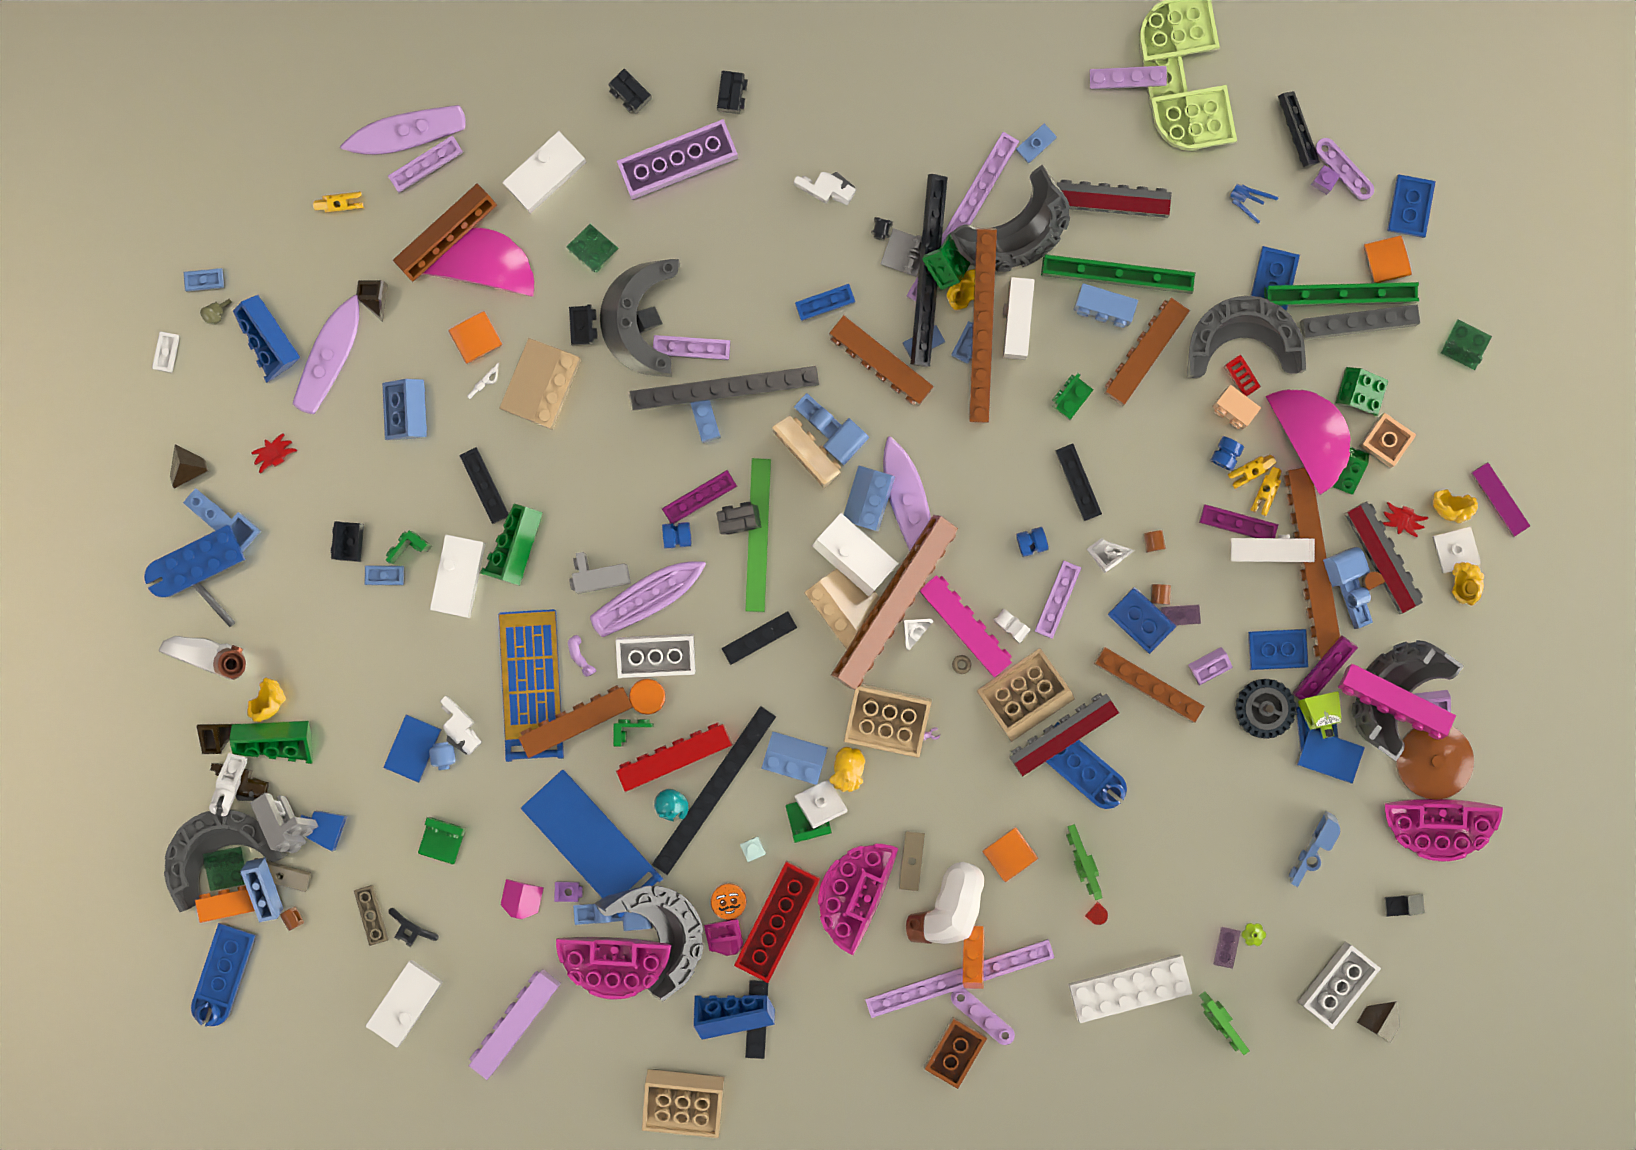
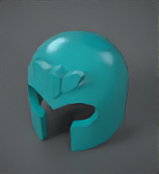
[654,789,689,822]

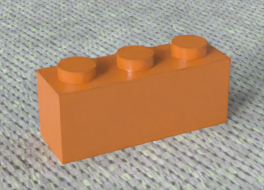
[195,885,255,923]
[963,926,985,989]

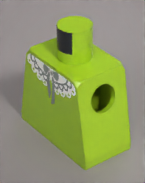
[1298,691,1341,739]

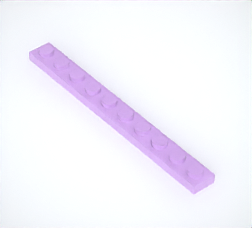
[907,132,1019,302]
[865,939,1055,1018]

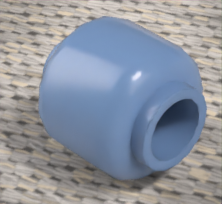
[429,742,456,770]

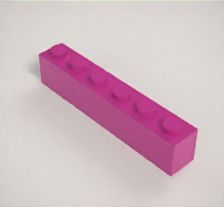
[919,575,1012,678]
[1338,664,1456,739]

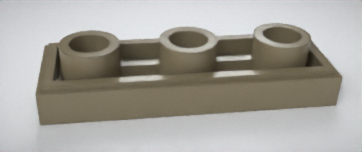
[899,831,925,891]
[254,858,311,892]
[354,885,389,946]

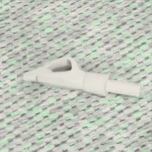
[467,363,499,399]

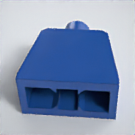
[300,811,347,851]

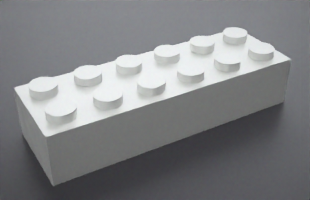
[1068,954,1192,1023]

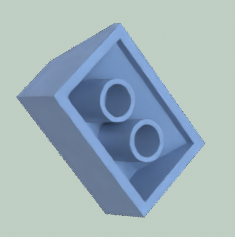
[382,379,427,440]
[844,466,895,531]
[761,732,828,785]

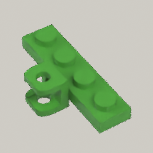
[1066,824,1103,901]
[1199,991,1250,1055]

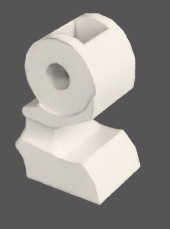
[993,608,1031,644]

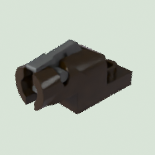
[210,763,269,801]

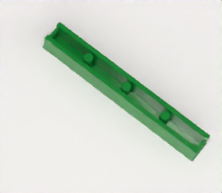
[1041,254,1196,294]
[1264,282,1419,306]

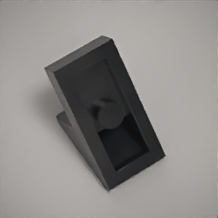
[636,306,663,334]
[1384,894,1425,917]

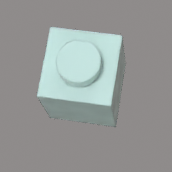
[740,836,766,862]

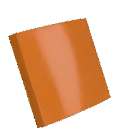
[1364,235,1412,283]
[448,311,502,364]
[982,827,1038,882]

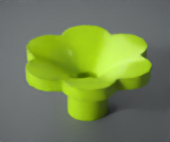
[1242,923,1266,946]

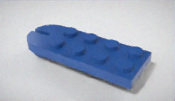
[144,525,246,597]
[1046,722,1127,809]
[191,923,256,1027]

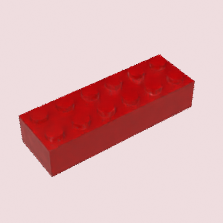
[616,722,733,792]
[734,861,821,983]

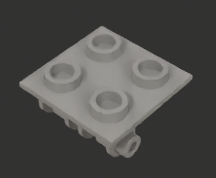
[881,228,922,277]

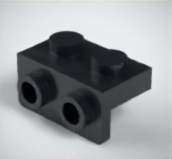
[569,304,598,346]
[331,521,364,562]

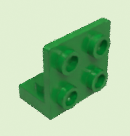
[922,234,970,290]
[1335,367,1388,416]
[1052,373,1094,420]
[1332,446,1369,495]
[385,530,432,564]
[613,719,654,747]
[785,802,832,843]
[418,817,466,865]

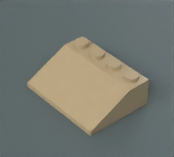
[499,338,581,430]
[772,416,841,489]
[804,569,880,649]
[977,648,1075,742]
[844,684,932,758]
[642,1069,724,1138]

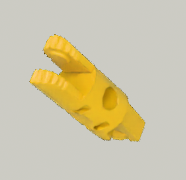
[313,191,364,213]
[1228,454,1277,489]
[1251,466,1282,516]

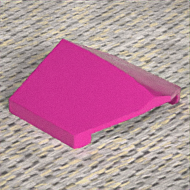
[500,879,544,919]
[704,919,744,956]

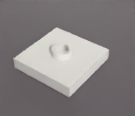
[1433,526,1481,573]
[795,779,847,829]

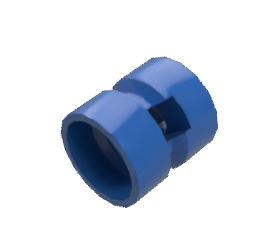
[1210,436,1245,471]
[662,522,691,549]
[1016,526,1049,557]

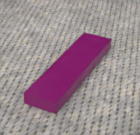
[1471,462,1530,537]
[662,470,737,524]
[1199,504,1279,538]
[1293,635,1358,700]

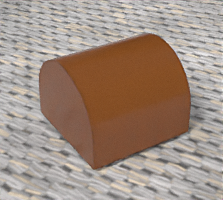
[1143,530,1166,553]
[1362,572,1385,591]
[1151,584,1171,605]
[280,906,304,931]

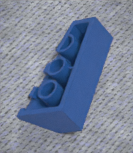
[233,295,300,383]
[694,995,775,1040]

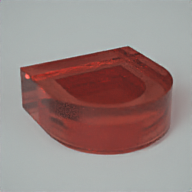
[1085,901,1108,925]

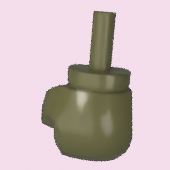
[200,299,232,324]

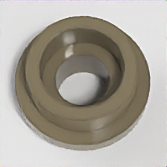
[952,655,971,674]

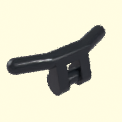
[388,908,439,948]

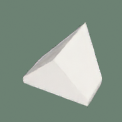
[1087,538,1135,573]
[903,619,934,651]

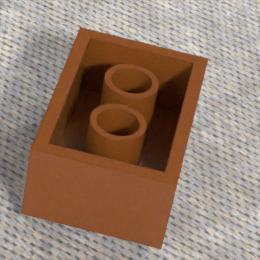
[924,1017,987,1089]

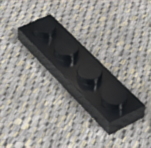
[1278,91,1320,167]
[1055,443,1102,521]
[459,447,509,524]
[721,611,797,665]
[745,980,769,1059]

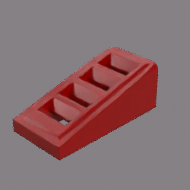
[1223,354,1261,397]

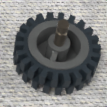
[1235,679,1297,739]

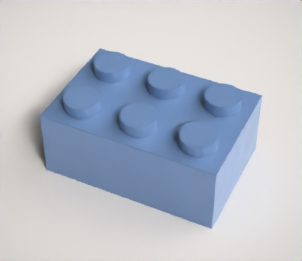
[1074,283,1138,328]

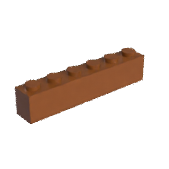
[393,183,497,282]
[1104,298,1190,406]
[829,315,934,406]
[1094,647,1205,723]
[518,685,633,759]

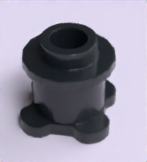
[871,217,893,241]

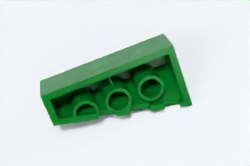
[480,504,543,586]
[229,721,313,764]

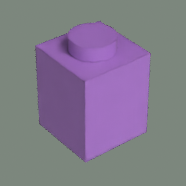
[1311,165,1340,195]

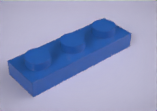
[795,284,855,321]

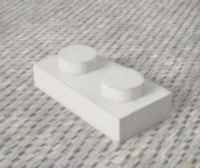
[152,331,180,373]

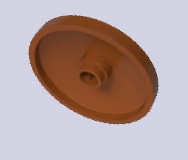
[1396,727,1474,800]

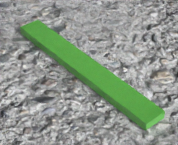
[745,458,771,612]

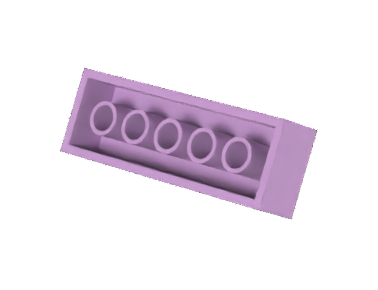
[617,119,738,200]
[469,969,561,1080]

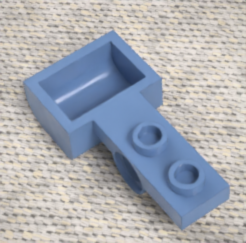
[794,393,870,466]
[183,488,261,552]
[1323,547,1373,629]
[1289,811,1340,887]
[573,904,652,931]

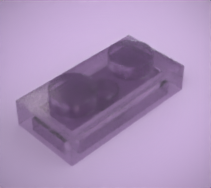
[1160,604,1201,626]
[1213,926,1241,969]

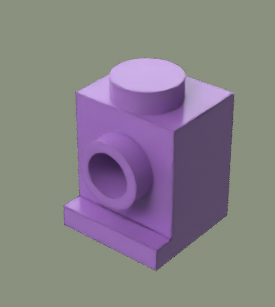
[554,881,583,902]

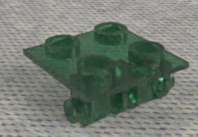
[566,224,619,273]
[1441,319,1492,370]
[203,846,245,891]

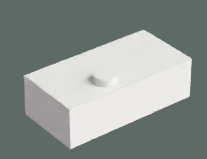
[503,131,587,214]
[1003,277,1035,360]
[812,513,898,597]
[430,535,486,618]
[1231,535,1315,562]
[616,634,696,678]
[1298,941,1381,1029]
[366,960,444,1048]

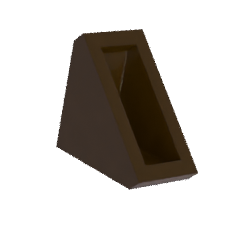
[356,280,388,322]
[170,444,208,489]
[197,724,232,754]
[1357,1001,1400,1043]

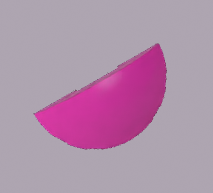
[422,228,534,297]
[1266,389,1351,495]
[1385,799,1503,861]
[818,844,898,955]
[556,937,671,999]

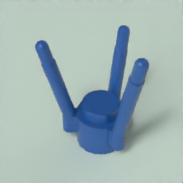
[1230,184,1278,223]

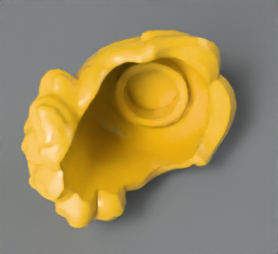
[947,269,975,310]
[1433,489,1478,523]
[1452,562,1484,606]
[247,677,286,722]
[829,747,865,792]

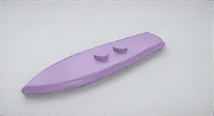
[340,105,466,154]
[293,295,359,414]
[883,436,931,551]
[590,561,706,637]

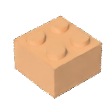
[1212,385,1261,430]
[1359,413,1416,468]

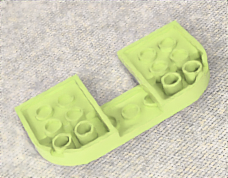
[1139,0,1237,151]

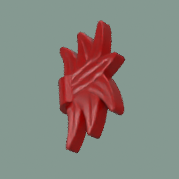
[251,433,298,474]
[1382,502,1429,537]

